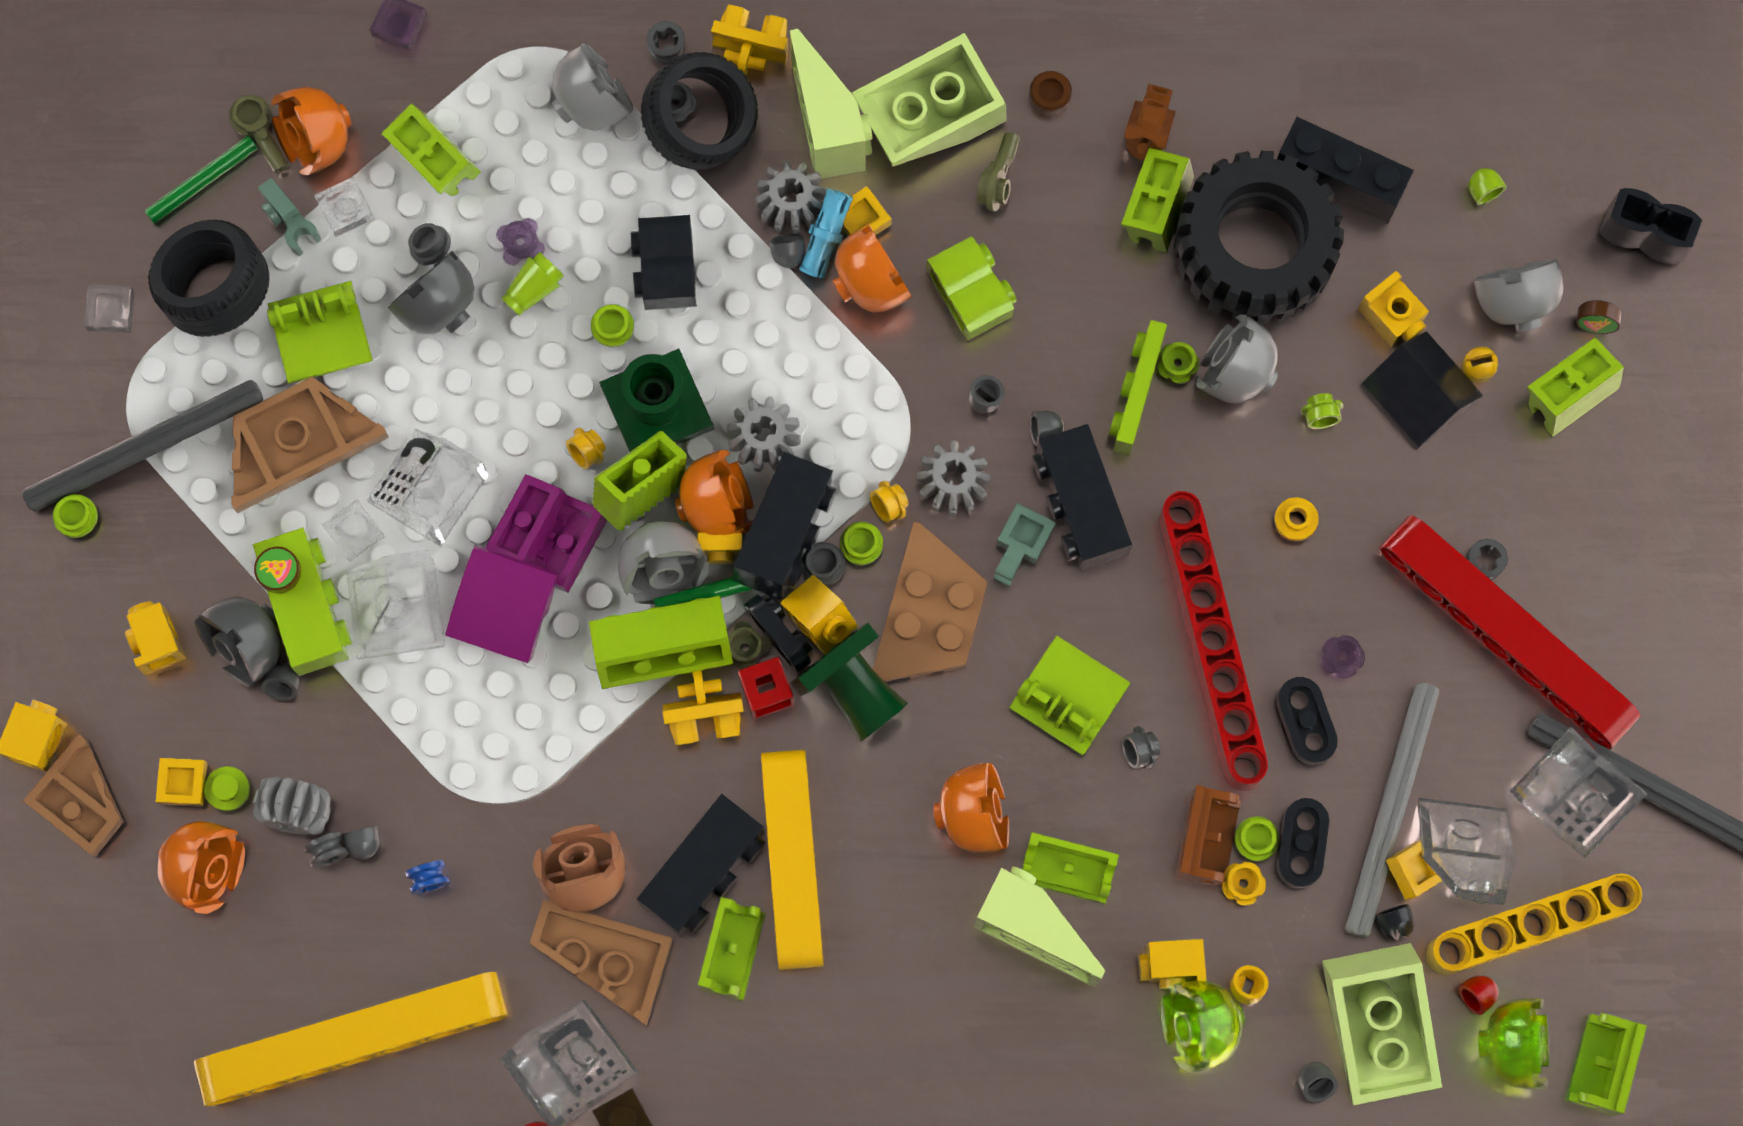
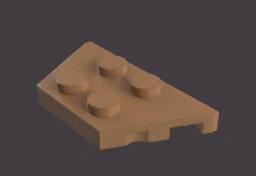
[231,377,389,514]
[873,521,988,682]

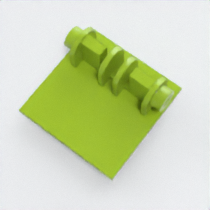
[267,281,373,384]
[1009,635,1131,756]

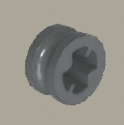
[647,21,686,64]
[1465,539,1508,581]
[303,832,349,869]

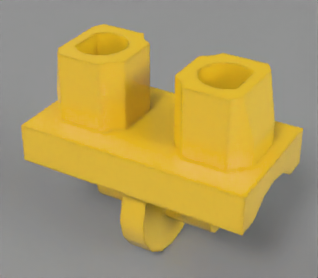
[711,4,789,76]
[662,670,744,745]

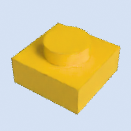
[842,186,892,236]
[698,533,743,565]
[155,758,208,807]
[1385,838,1446,900]

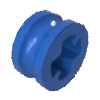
[405,860,450,895]

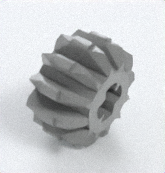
[755,160,827,234]
[727,396,801,472]
[916,440,991,516]
[253,776,331,836]

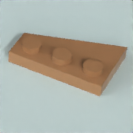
[530,900,673,1026]

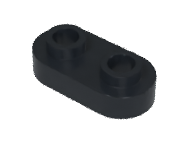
[743,594,813,673]
[1276,677,1338,765]
[1276,798,1329,889]

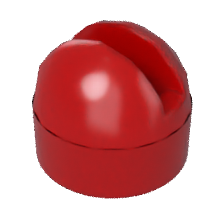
[1458,976,1499,1015]

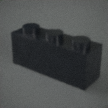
[1277,117,1414,223]
[1032,424,1132,571]
[733,452,837,600]
[637,794,766,937]

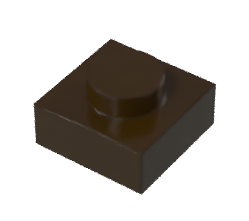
[592,1088,653,1126]

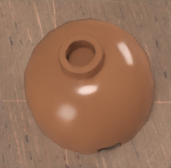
[532,824,626,912]

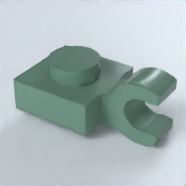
[258,178,321,256]
[993,503,1056,587]

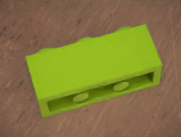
[252,527,353,676]
[589,596,733,689]

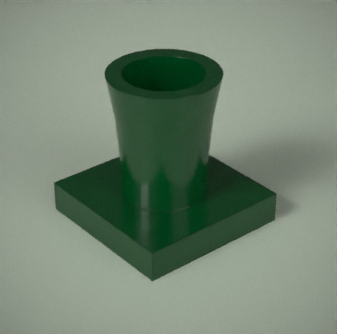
[599,348,714,452]
[790,623,908,742]

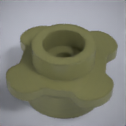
[728,621,771,670]

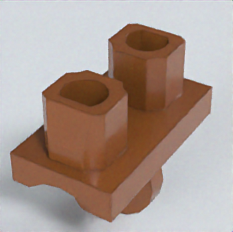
[1124,84,1176,160]

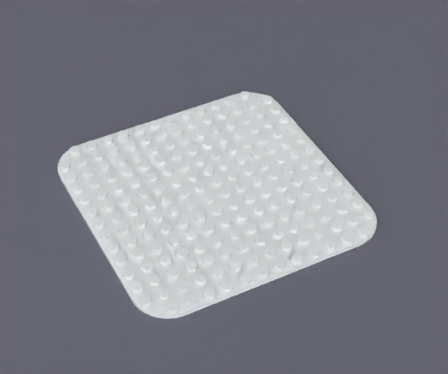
[126,47,911,805]

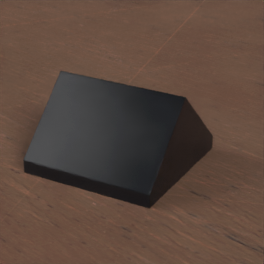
[1361,331,1483,450]

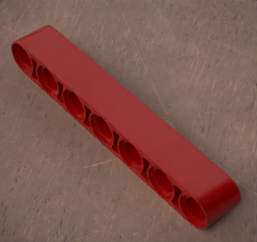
[1159,491,1268,791]
[1380,515,1641,750]

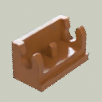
[1176,785,1241,888]

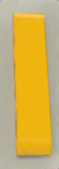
[761,749,824,970]
[1425,873,1643,976]

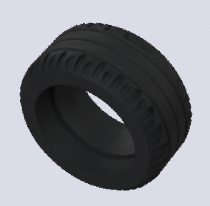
[641,52,758,170]
[148,219,270,337]

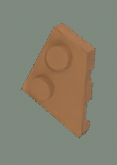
[23,733,124,857]

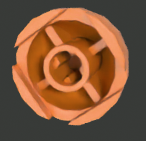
[271,87,351,175]
[832,224,913,312]
[675,450,754,535]
[933,763,1010,853]
[157,821,245,914]

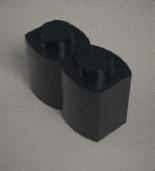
[1599,188,1702,264]
[631,215,697,310]

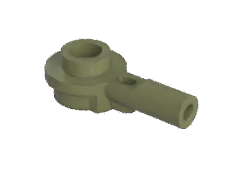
[229,95,289,174]
[977,132,1020,211]

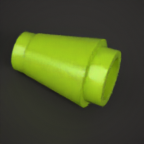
[501,252,565,316]

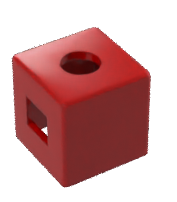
[738,657,794,719]

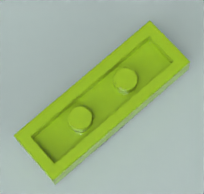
[1108,320,1167,456]

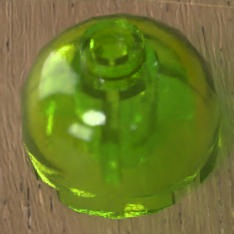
[1160,980,1245,1073]
[1478,998,1549,1090]

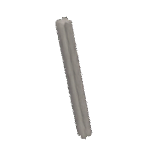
[1345,683,1439,938]

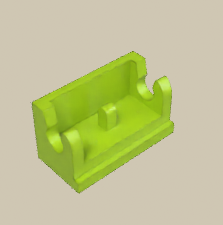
[381,103,482,196]
[1121,148,1194,253]
[1527,337,1624,437]
[1022,832,1119,904]
[698,897,766,1001]
[1566,1013,1647,1116]

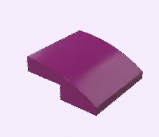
[485,474,607,593]
[445,545,559,663]

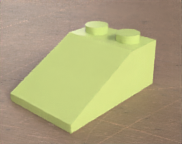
[790,29,873,179]
[852,33,1007,166]
[974,867,1105,988]
[1322,943,1442,1105]

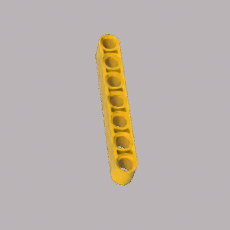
[193,972,508,1107]

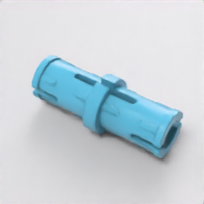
[799,188,853,279]

